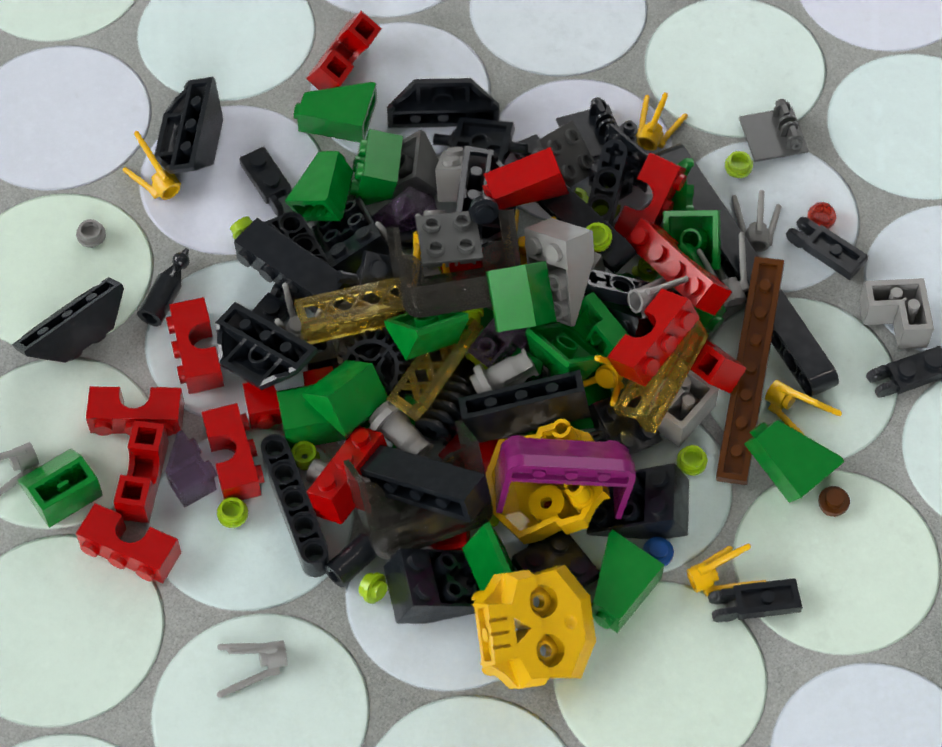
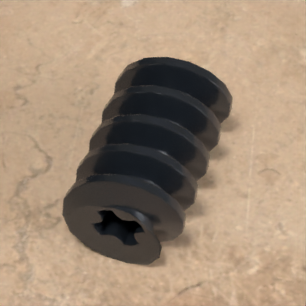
[415,374,474,441]

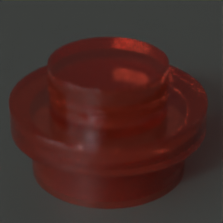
[807,202,836,229]

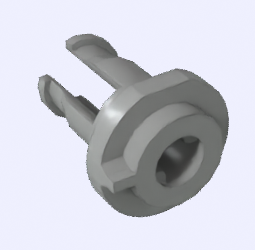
[470,348,539,394]
[368,399,434,457]

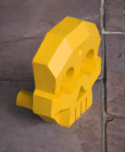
[485,419,611,545]
[471,565,596,689]

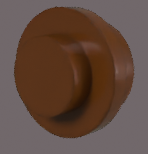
[818,486,850,517]

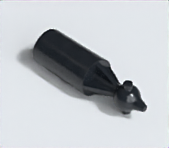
[137,248,190,326]
[324,513,402,588]

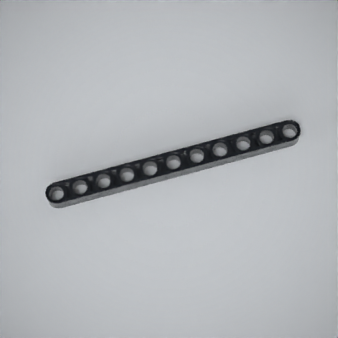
[655,143,839,397]

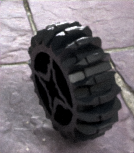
[334,329,416,401]

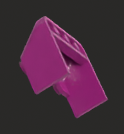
[495,435,636,519]

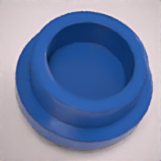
[642,537,674,567]

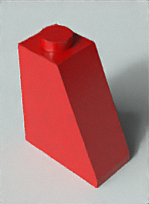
[482,147,569,210]

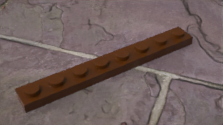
[716,256,784,485]

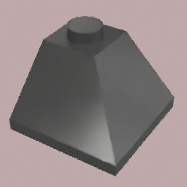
[388,130,439,202]

